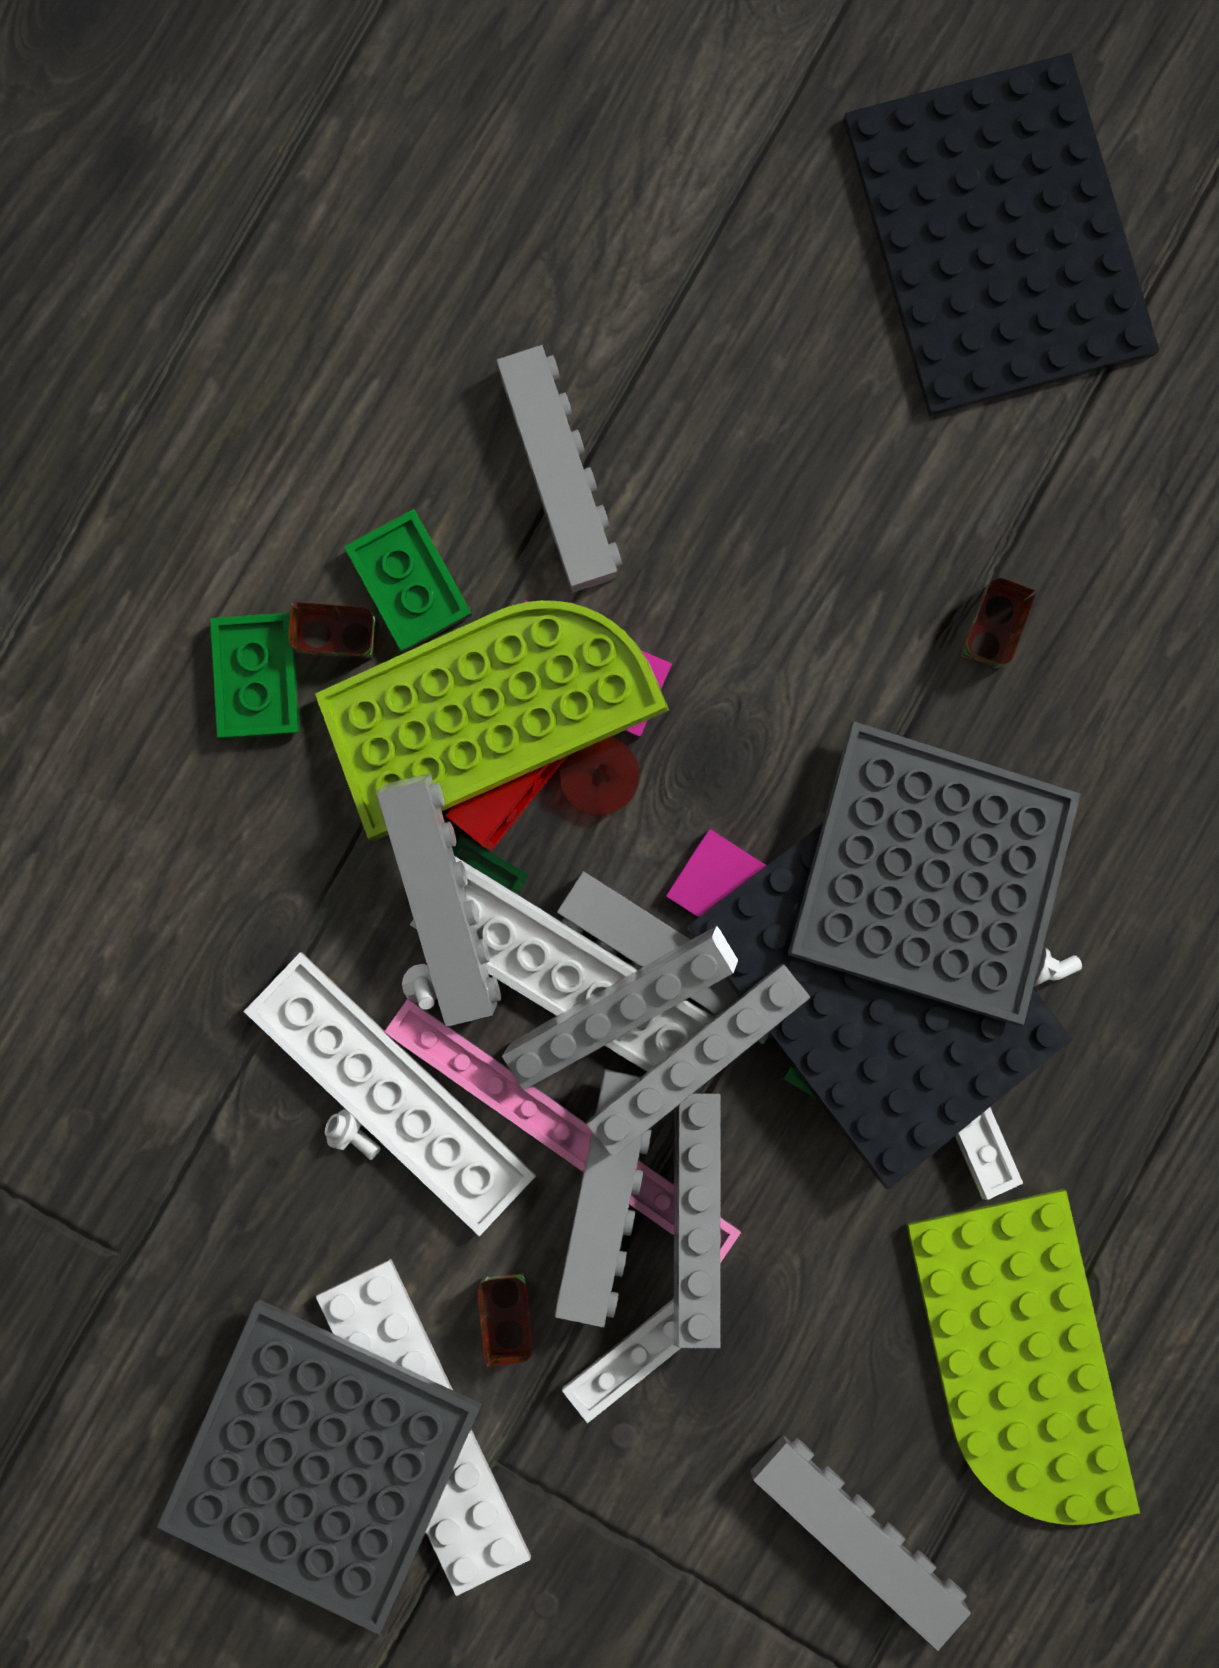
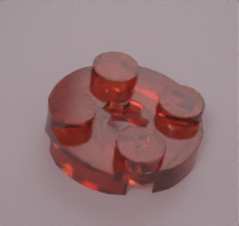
[559,737,639,816]

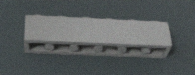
[497,345,622,593]
[377,773,501,1027]
[557,871,769,1044]
[502,926,738,1091]
[587,964,811,1158]
[555,1069,651,1327]
[673,1094,721,1348]
[750,1435,971,1651]

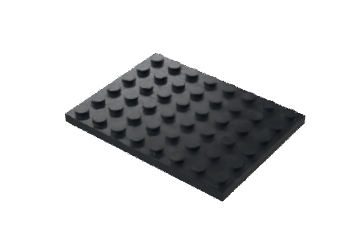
[843,52,1159,416]
[686,823,1073,1189]

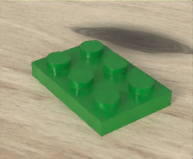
[344,509,472,654]
[210,613,300,739]

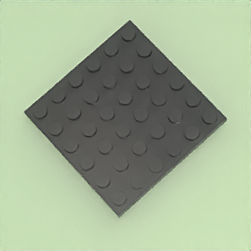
[788,721,1081,1026]
[157,1299,482,1635]

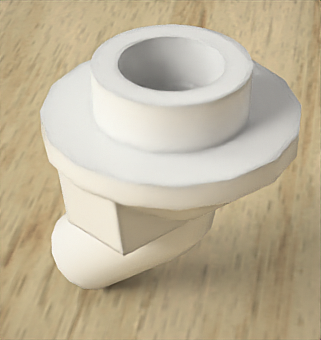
[1033,948,1082,987]
[402,964,437,1009]
[325,1109,381,1160]

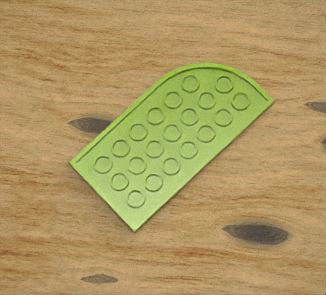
[315,600,669,841]
[906,1189,1140,1525]

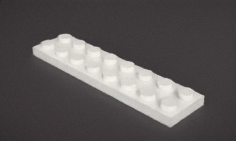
[410,857,715,1072]
[244,952,536,1236]
[316,1259,531,1596]

